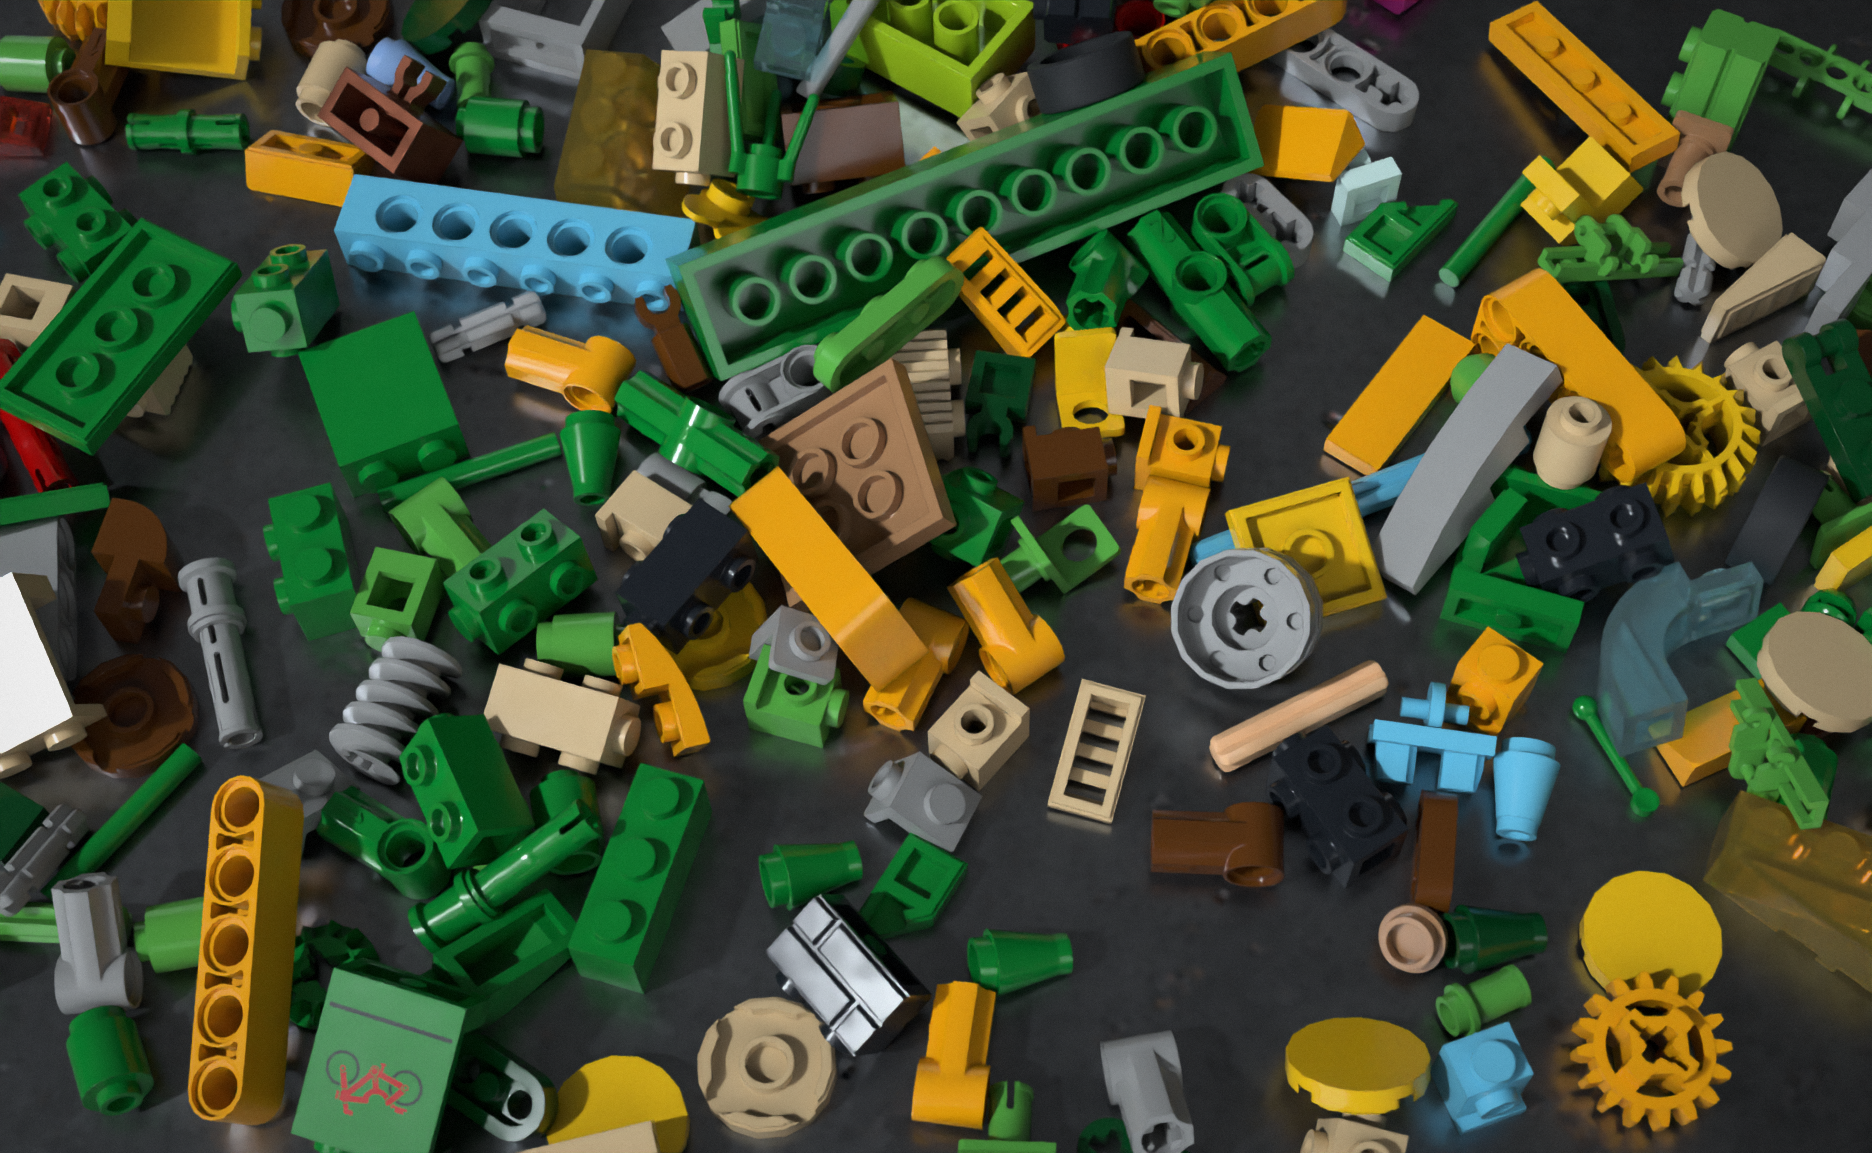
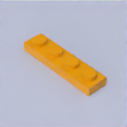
[1488,0,1680,173]

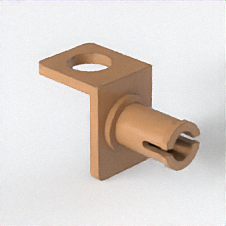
[1656,110,1734,207]

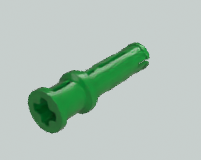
[408,798,604,954]

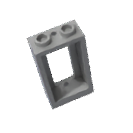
[478,0,632,83]

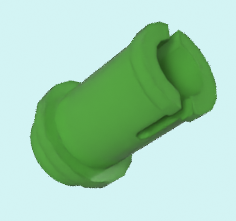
[449,42,495,111]
[1436,964,1532,1036]

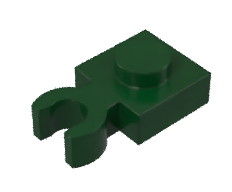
[965,350,1036,457]

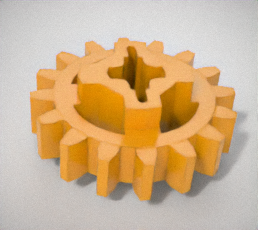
[1569,972,1733,1132]

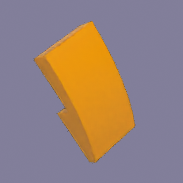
[612,622,711,757]

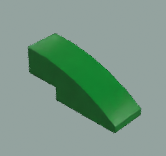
[420,887,577,1034]

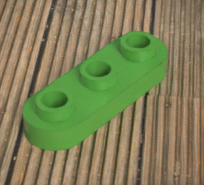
[813,256,964,393]

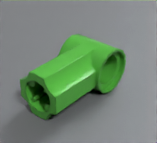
[388,477,492,580]

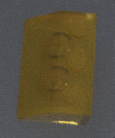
[554,49,690,218]

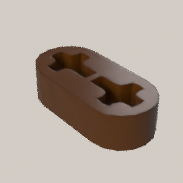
[1410,789,1458,917]

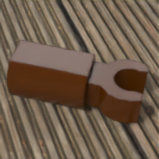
[634,284,713,394]

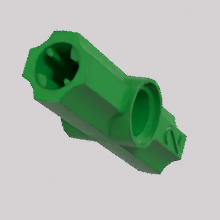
[1126,210,1272,373]
[614,370,780,497]

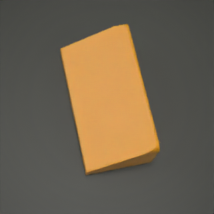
[1247,105,1365,182]
[245,129,376,207]
[1647,679,1807,787]

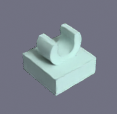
[1331,148,1402,227]

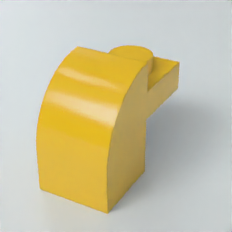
[1520,136,1644,246]

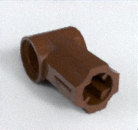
[47,27,131,145]
[1150,802,1285,888]

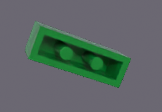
[567,763,712,994]

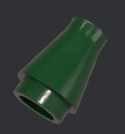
[1440,904,1548,974]

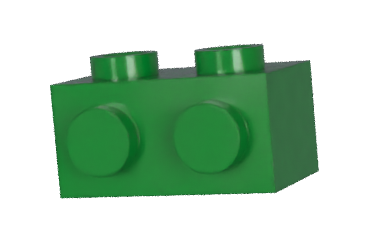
[263,482,362,641]

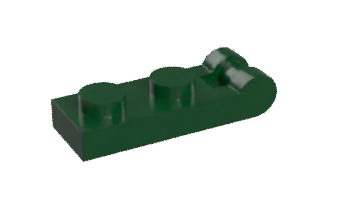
[1782,318,1872,503]

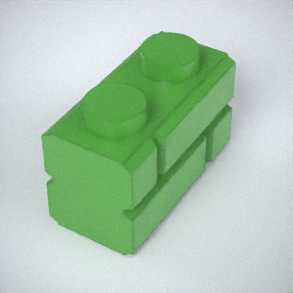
[1661,9,1781,152]

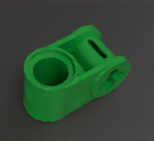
[1190,193,1295,308]

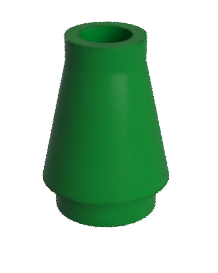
[559,410,621,506]
[759,840,863,911]
[967,929,1073,998]

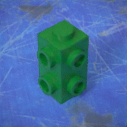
[18,161,138,284]
[231,244,340,357]
[443,508,598,655]
[398,713,535,869]

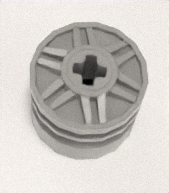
[1171,548,1323,689]

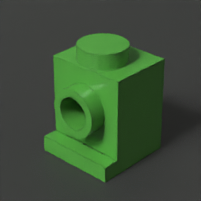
[350,547,447,652]
[743,644,849,748]

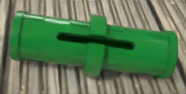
[126,109,250,154]

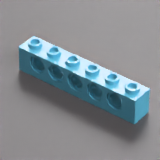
[334,174,701,312]

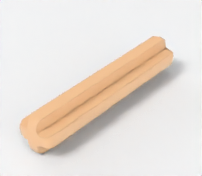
[1209,660,1389,772]

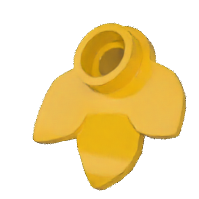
[682,178,768,239]

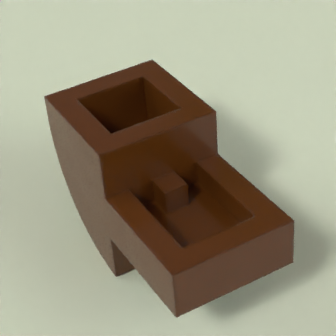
[91,497,185,644]

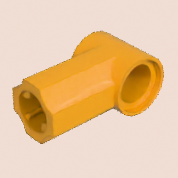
[504,325,636,414]
[1124,474,1211,604]
[947,557,1065,696]
[863,597,970,732]
[912,981,996,1130]

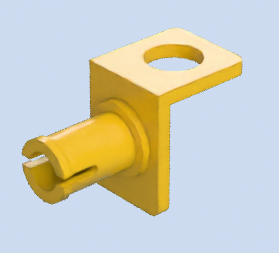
[1054,313,1125,438]

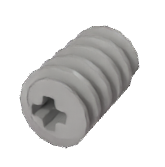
[329,636,462,785]

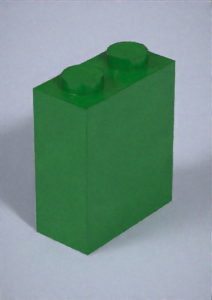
[298,311,470,498]

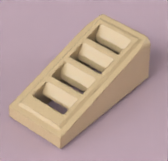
[1700,232,1826,344]
[1047,679,1146,824]

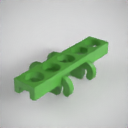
[1769,28,1872,120]
[1537,214,1684,283]
[1728,678,1829,830]

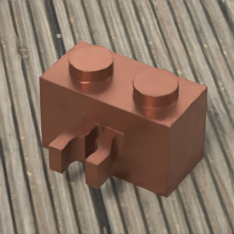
[317,55,463,185]

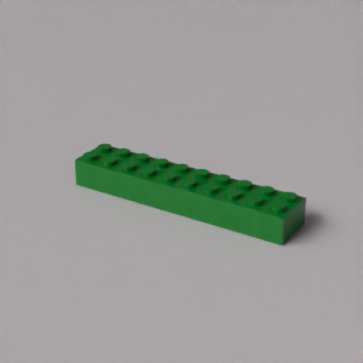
[665,51,1264,381]

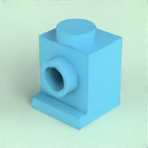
[1430,1021,1534,1136]

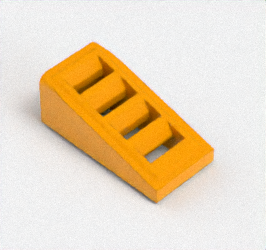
[946,227,1066,358]

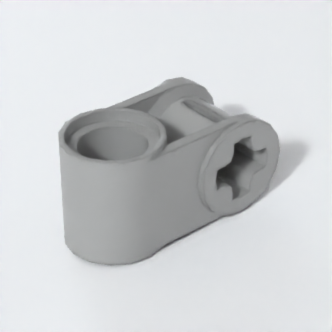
[719,345,834,441]

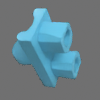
[1367,681,1497,795]

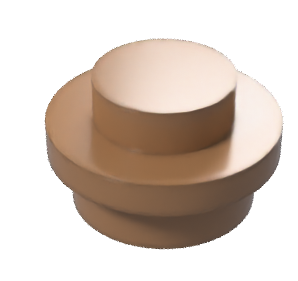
[1378,903,1448,973]

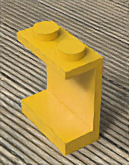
[105,0,262,80]

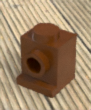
[1022,425,1117,512]

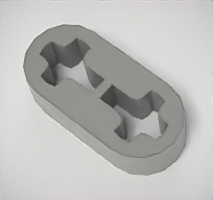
[1221,173,1314,269]

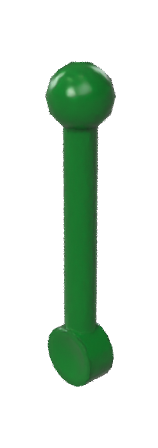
[1572,695,1660,817]

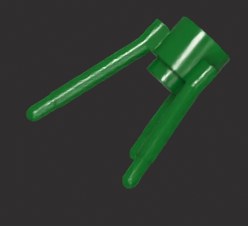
[724,50,820,200]

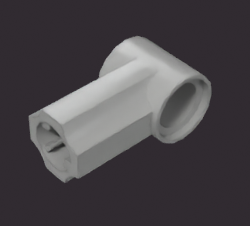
[51,872,144,1015]
[1100,1030,1194,1153]

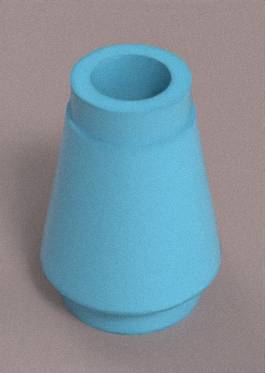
[1493,737,1561,841]

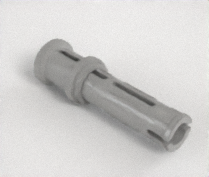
[178,557,263,749]

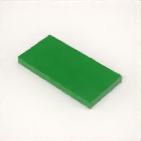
[0,217,243,456]

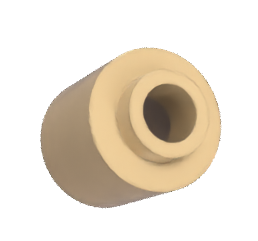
[296,39,368,127]
[1533,396,1612,490]

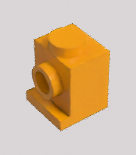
[1133,405,1231,491]
[1445,626,1544,737]

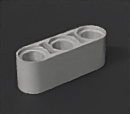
[0,515,78,682]

